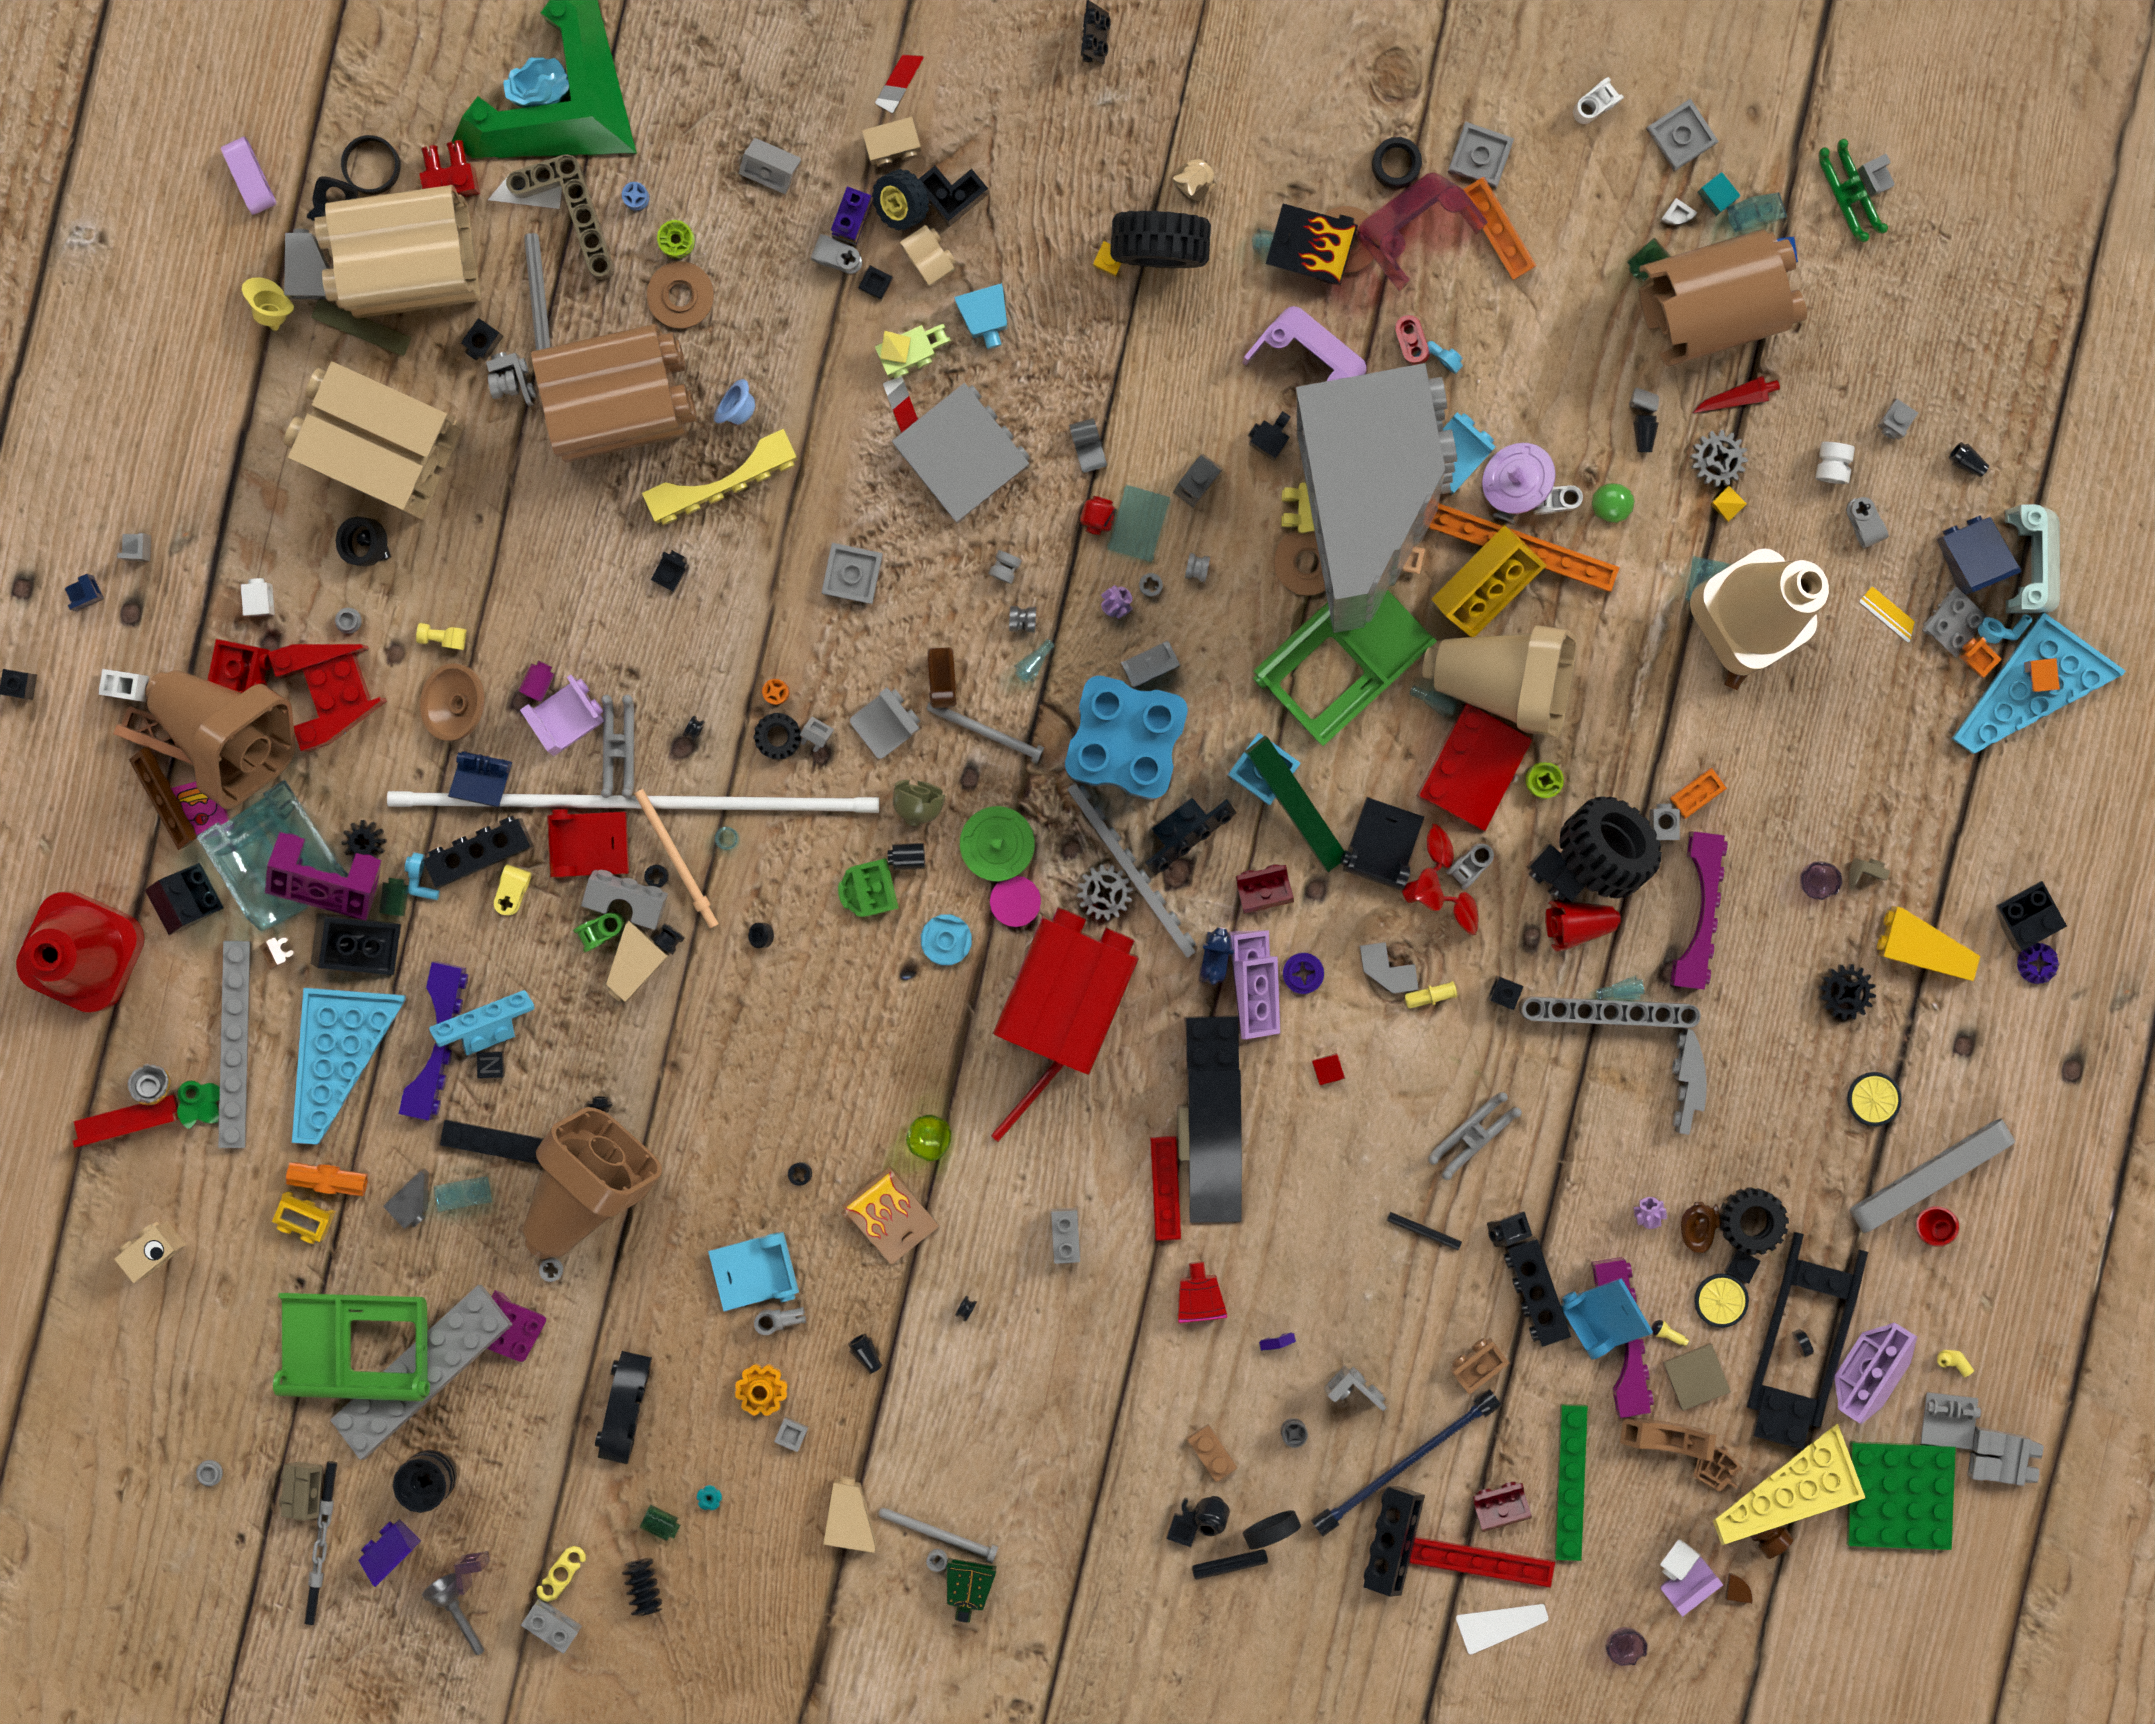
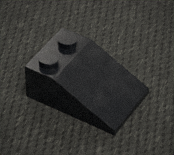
[310,913,401,975]

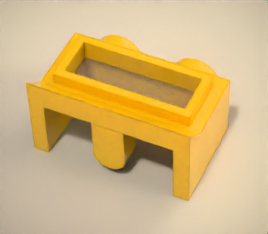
[272,1191,336,1244]

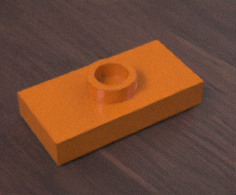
[1669,768,1727,819]

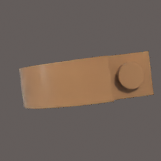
[1620,1418,1717,1460]

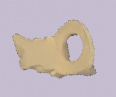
[1172,159,1216,201]

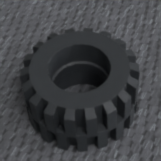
[1719,1187,1789,1255]

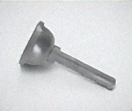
[422,1573,484,1655]

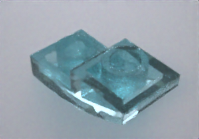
[433,1176,492,1212]

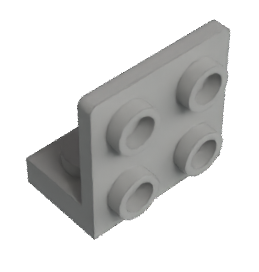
[1324,1365,1387,1411]

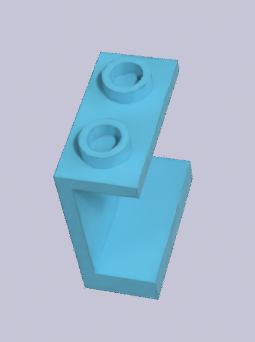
[1443,412,1496,495]

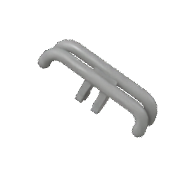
[601,694,634,798]
[1428,1092,1522,1180]

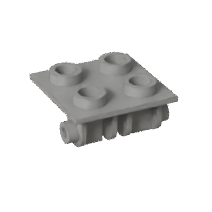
[1922,587,1988,658]
[1921,1392,1981,1450]

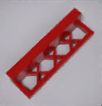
[72,1094,179,1148]

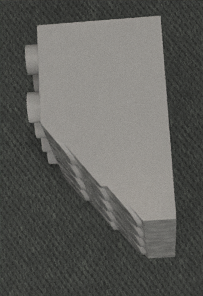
[1296,363,1457,633]

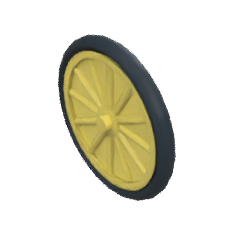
[1847,1072,1902,1127]
[1694,1273,1749,1328]

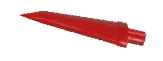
[1693,376,1780,413]

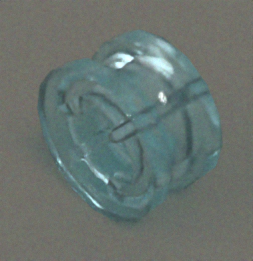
[715,827,740,850]

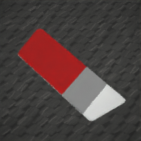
[875,55,924,113]
[883,377,918,433]

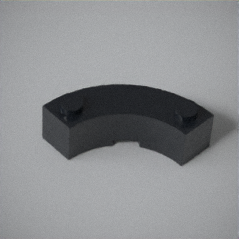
[595,1351,652,1464]

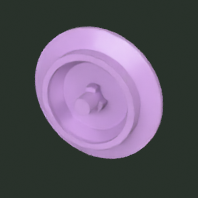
[1482,443,1556,514]

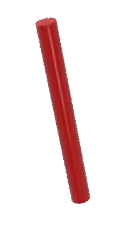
[991,1061,1064,1142]

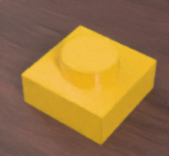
[1093,241,1122,277]

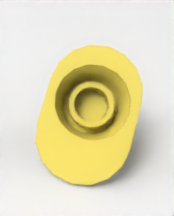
[242,277,294,331]

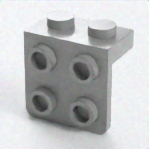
[850,687,920,759]

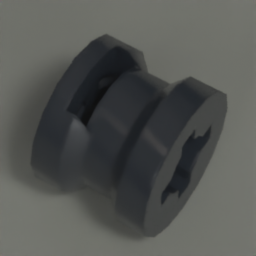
[652,923,685,955]

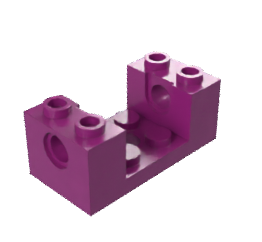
[265,832,381,921]

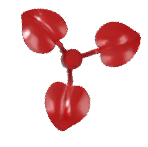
[1402,824,1479,936]

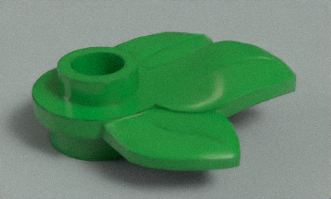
[177,1081,220,1129]

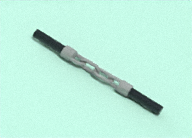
[304,1461,337,1625]

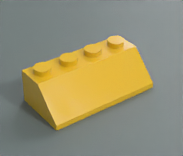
[1431,525,1547,637]

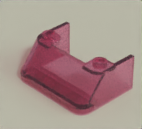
[1358,172,1488,292]

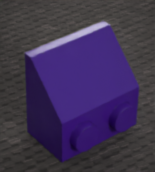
[358,1519,421,1587]

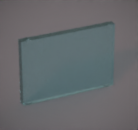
[1107,485,1170,562]

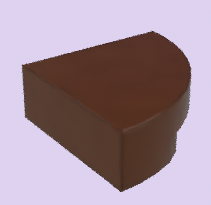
[1725,1573,1753,1604]

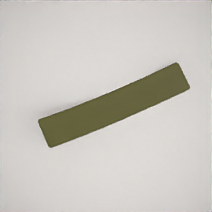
[311,299,412,356]

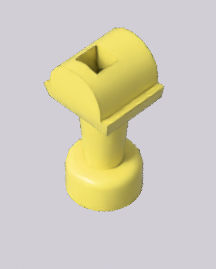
[416,623,467,650]

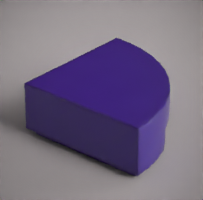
[1259,1332,1296,1351]

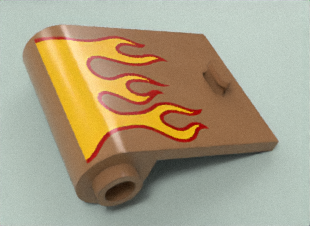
[841,1166,939,1265]

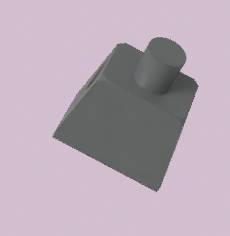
[1173,454,1223,508]

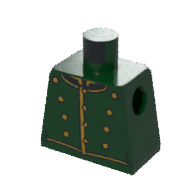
[947,1558,997,1623]

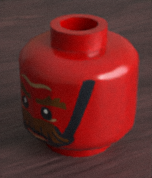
[1080,496,1117,536]

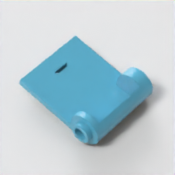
[708,1232,799,1311]

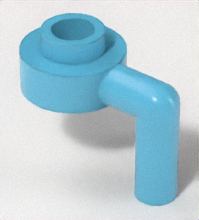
[1414,341,1463,374]
[1978,614,2032,644]
[404,852,440,900]

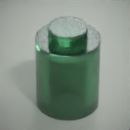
[379,878,409,916]
[639,1505,681,1541]

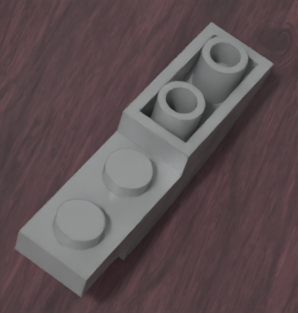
[1672,1028,1707,1135]

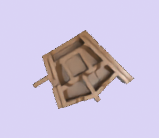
[1693,1445,1743,1492]

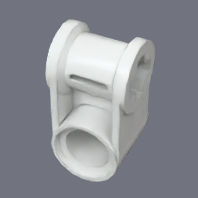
[1573,77,1624,124]
[1533,485,1583,515]

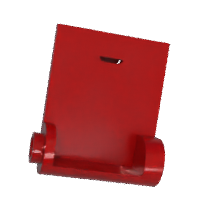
[547,809,629,877]

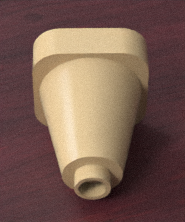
[1690,549,1829,675]
[1423,625,1577,738]

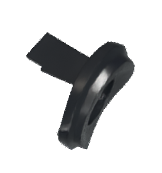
[307,176,358,221]

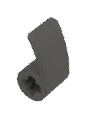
[1069,418,1107,473]

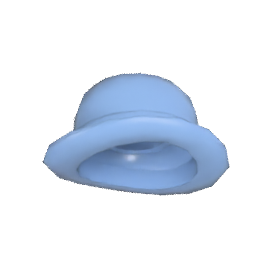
[714,379,755,425]

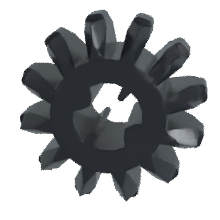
[342,820,387,861]

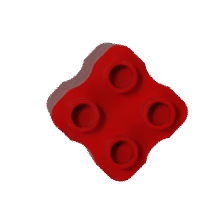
[992,907,1139,1075]

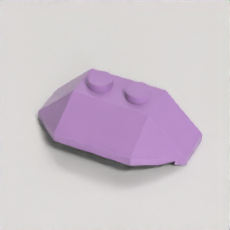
[1835,1322,1917,1424]

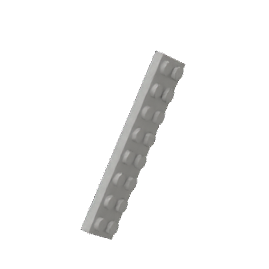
[331,1285,513,1460]

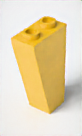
[1877,906,1981,981]

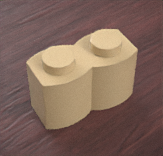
[900,225,956,288]

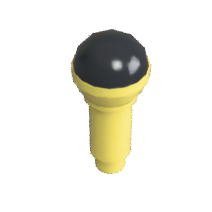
[1651,1320,1689,1346]

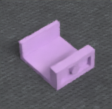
[520,675,604,756]

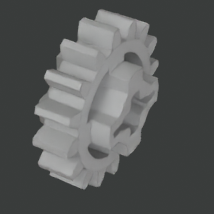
[1690,430,1748,487]
[1077,865,1133,920]

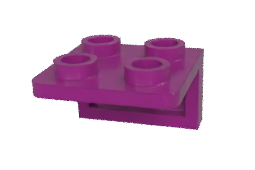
[487,1290,546,1362]

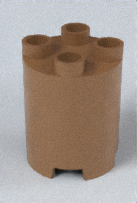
[1638,229,1807,367]

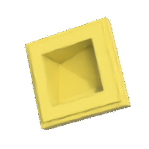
[880,331,911,364]

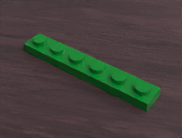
[1554,1404,1588,1561]

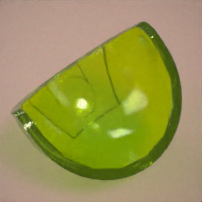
[906,1115,951,1161]

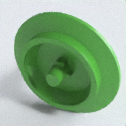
[960,806,1035,881]

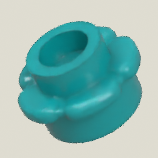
[696,1485,722,1511]

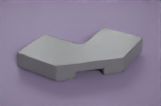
[1360,942,1419,993]

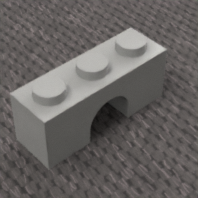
[581,870,668,930]

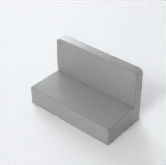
[738,138,801,194]

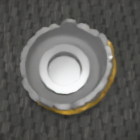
[127,1064,171,1105]

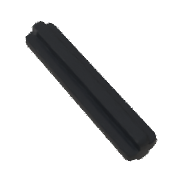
[1192,1549,1268,1580]

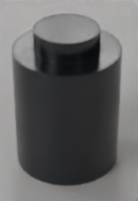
[888,843,925,870]

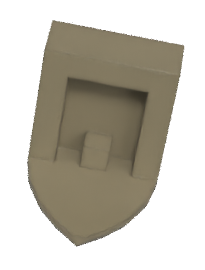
[1849,858,1890,890]

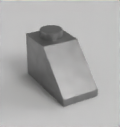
[383,1169,429,1229]

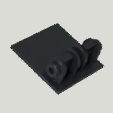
[1080,0,1111,64]

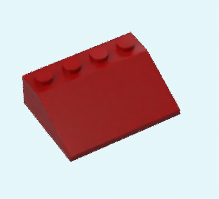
[1416,703,1532,831]

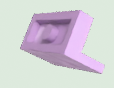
[1660,1557,1723,1617]

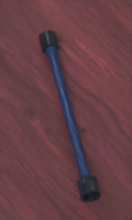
[1311,1389,1502,1537]

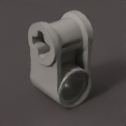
[810,234,862,274]
[1846,497,1889,549]
[1446,843,1494,890]

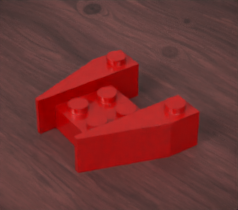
[267,644,387,752]

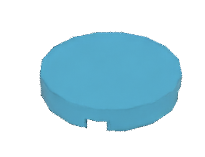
[921,914,972,965]

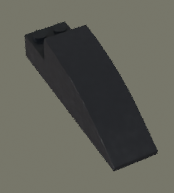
[1185,1015,1242,1223]

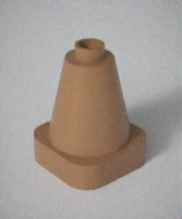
[145,670,295,809]
[523,1107,662,1259]

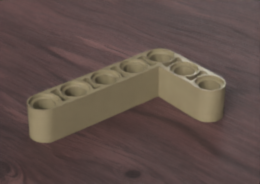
[506,155,614,280]

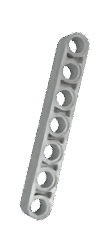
[1519,996,1701,1028]
[1850,1118,2015,1233]

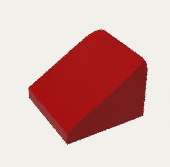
[1312,1053,1345,1085]

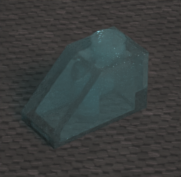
[1727,192,1787,232]

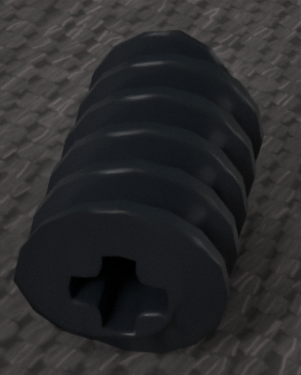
[622,1558,662,1616]

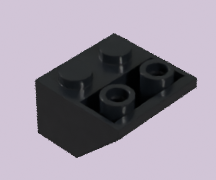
[145,863,224,935]
[1996,881,2067,951]

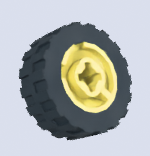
[872,169,929,231]

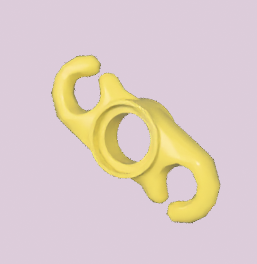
[537,1546,586,1602]

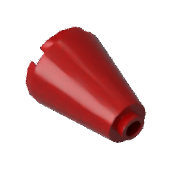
[1545,900,1621,952]

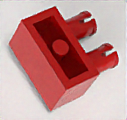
[419,140,480,197]

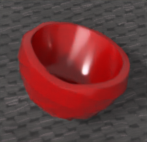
[1916,1206,1959,1247]

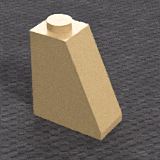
[606,921,670,1002]
[824,1476,877,1553]

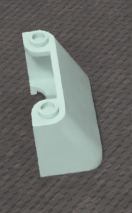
[2005,504,2060,613]

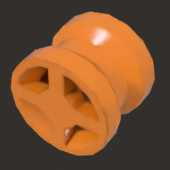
[762,679,789,705]

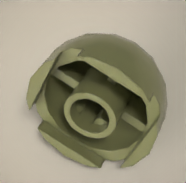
[893,780,946,826]

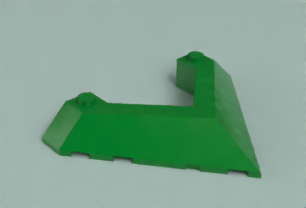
[452,0,637,159]

